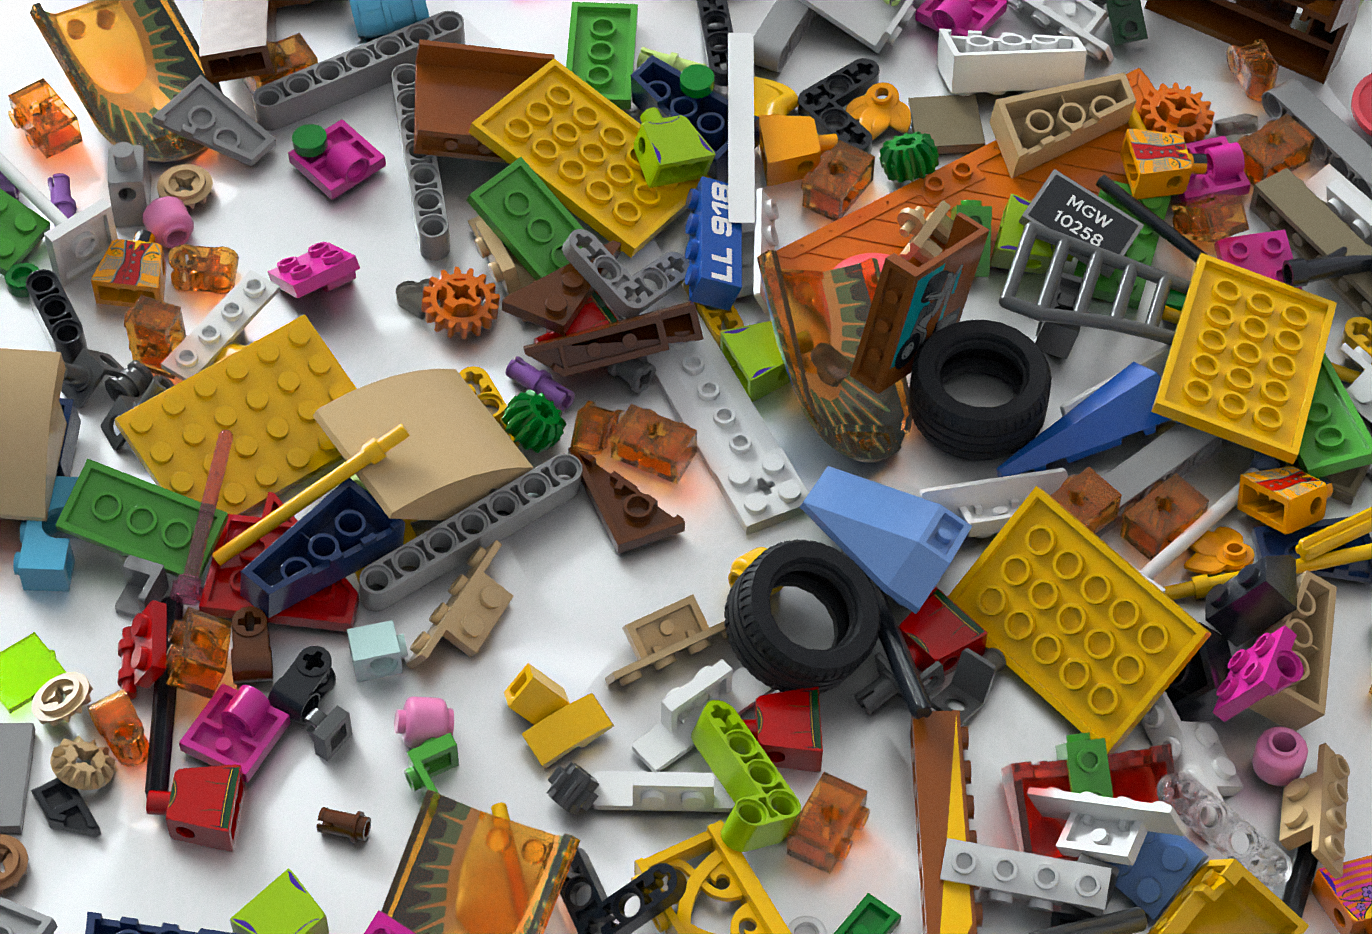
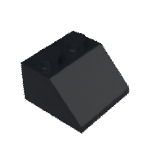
[1205,555,1297,647]
[1165,622,1232,722]

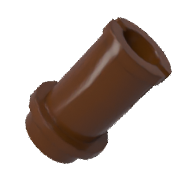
[317,807,371,843]

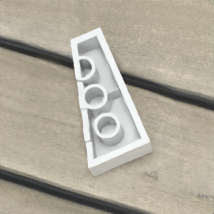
[936,29,1087,96]

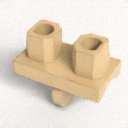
[897,200,954,264]

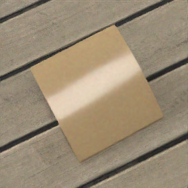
[0,348,67,522]
[313,369,533,521]

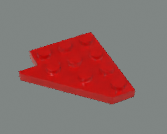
[199,492,359,632]

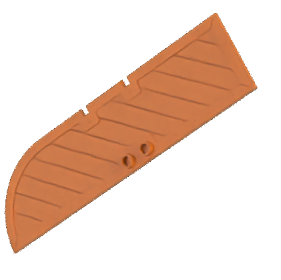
[775,68,1155,336]

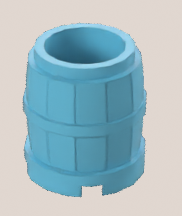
[349,0,429,39]

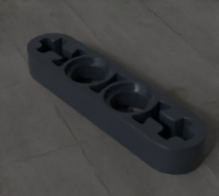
[697,0,733,86]

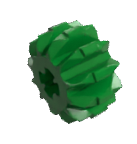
[879,131,939,183]
[501,389,567,454]

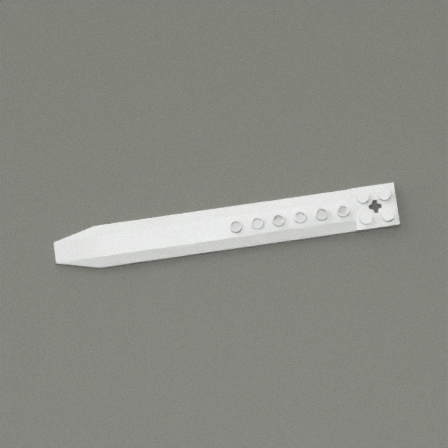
[565,207,809,535]

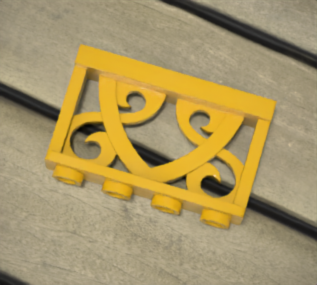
[631,820,792,934]

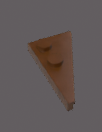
[502,240,621,336]
[568,446,685,554]

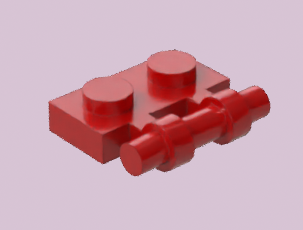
[117,600,167,700]

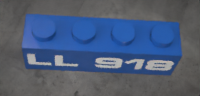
[685,176,742,311]

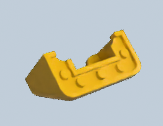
[1147,859,1309,934]

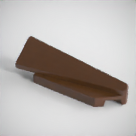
[523,301,704,377]

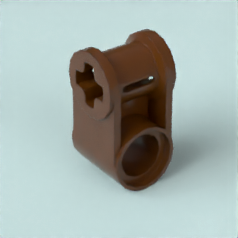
[231,606,273,684]

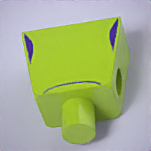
[634,107,716,188]
[990,193,1074,274]
[720,321,812,402]
[230,868,329,934]

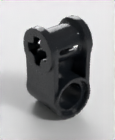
[268,646,336,725]

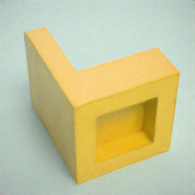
[504,663,570,725]

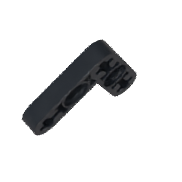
[797,58,880,161]
[547,843,687,934]

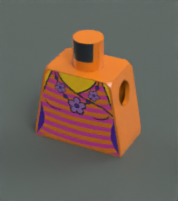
[1311,855,1372,934]

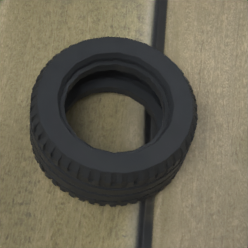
[908,320,1052,460]
[724,539,881,694]

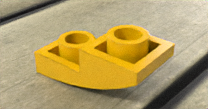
[522,693,614,768]

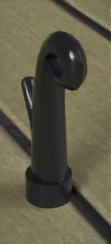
[1282,246,1372,288]

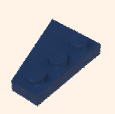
[1251,517,1372,584]

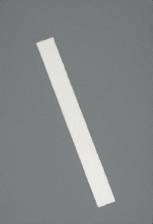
[728,33,755,223]

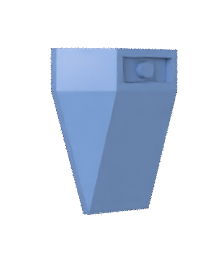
[800,466,972,614]

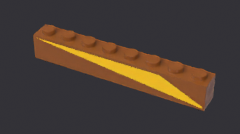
[909,710,983,934]

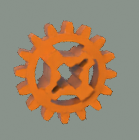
[1139,83,1215,144]
[421,267,500,339]

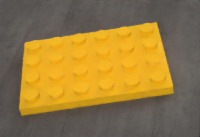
[468,58,712,258]
[1151,253,1337,464]
[115,314,357,515]
[947,486,1211,756]

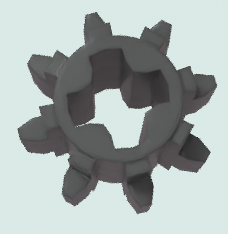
[546,761,599,815]

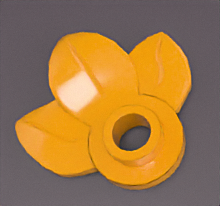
[845,82,911,141]
[1184,526,1254,575]

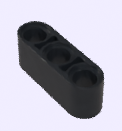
[25,269,88,364]

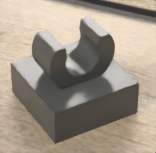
[305,705,353,761]

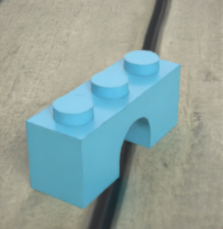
[13,476,78,592]

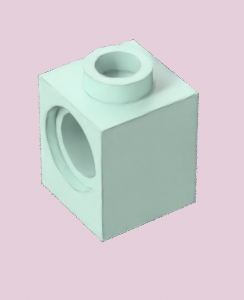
[347,620,408,682]

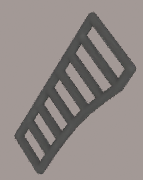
[999,222,1191,345]

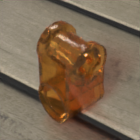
[1226,39,1279,101]
[168,244,239,294]
[570,400,625,455]
[87,688,149,767]

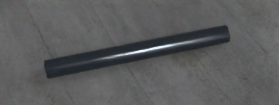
[1096,175,1208,263]

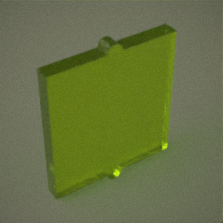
[0,632,67,714]

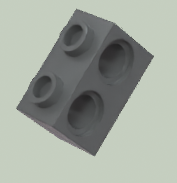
[1034,272,1083,359]

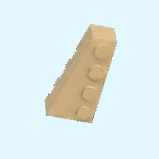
[989,72,1137,179]

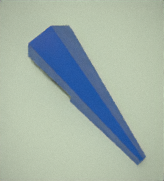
[996,362,1180,477]

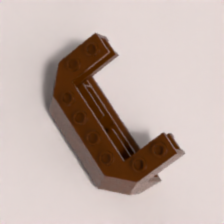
[1144,0,1360,84]

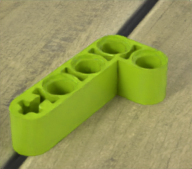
[691,700,801,852]

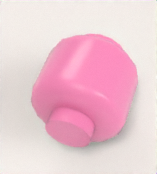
[142,196,194,248]
[394,697,454,748]
[1252,726,1308,786]

